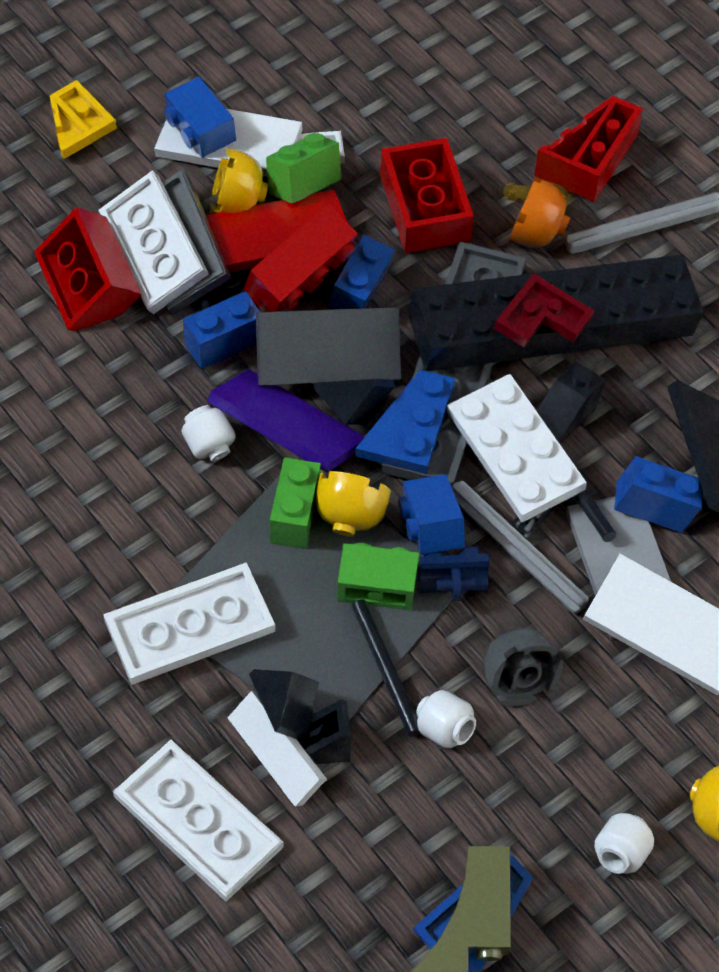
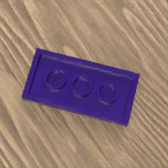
[207,369,365,473]

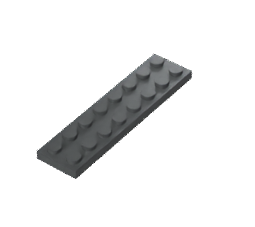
[382,242,527,487]

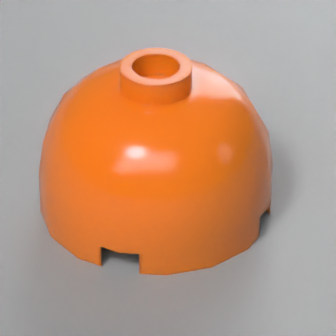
[509,176,570,248]

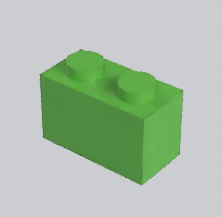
[266,133,341,204]
[270,457,321,549]
[337,543,419,610]

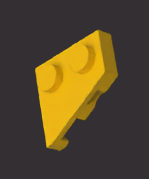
[50,80,117,159]

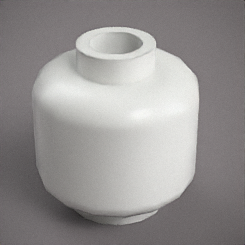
[181,405,236,462]
[416,690,476,748]
[594,813,654,874]

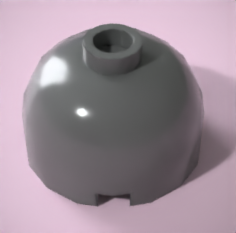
[483,627,563,706]

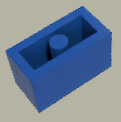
[164,77,236,158]
[327,235,395,310]
[183,291,260,369]
[614,456,703,533]
[398,474,465,555]

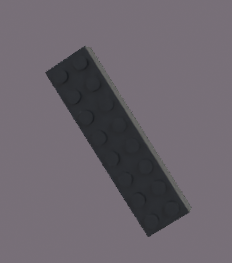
[408,254,704,372]

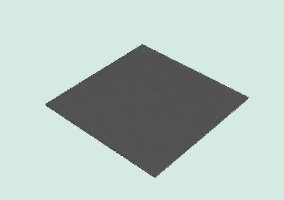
[173,475,452,721]

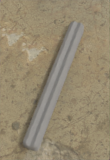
[564,192,719,254]
[452,481,589,614]

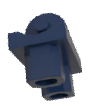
[419,547,489,601]

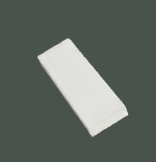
[228,691,327,807]

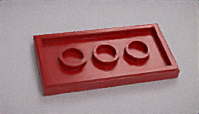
[206,189,354,273]

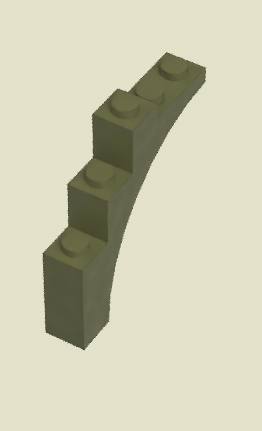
[410,846,511,972]

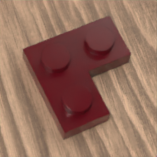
[493,273,595,347]

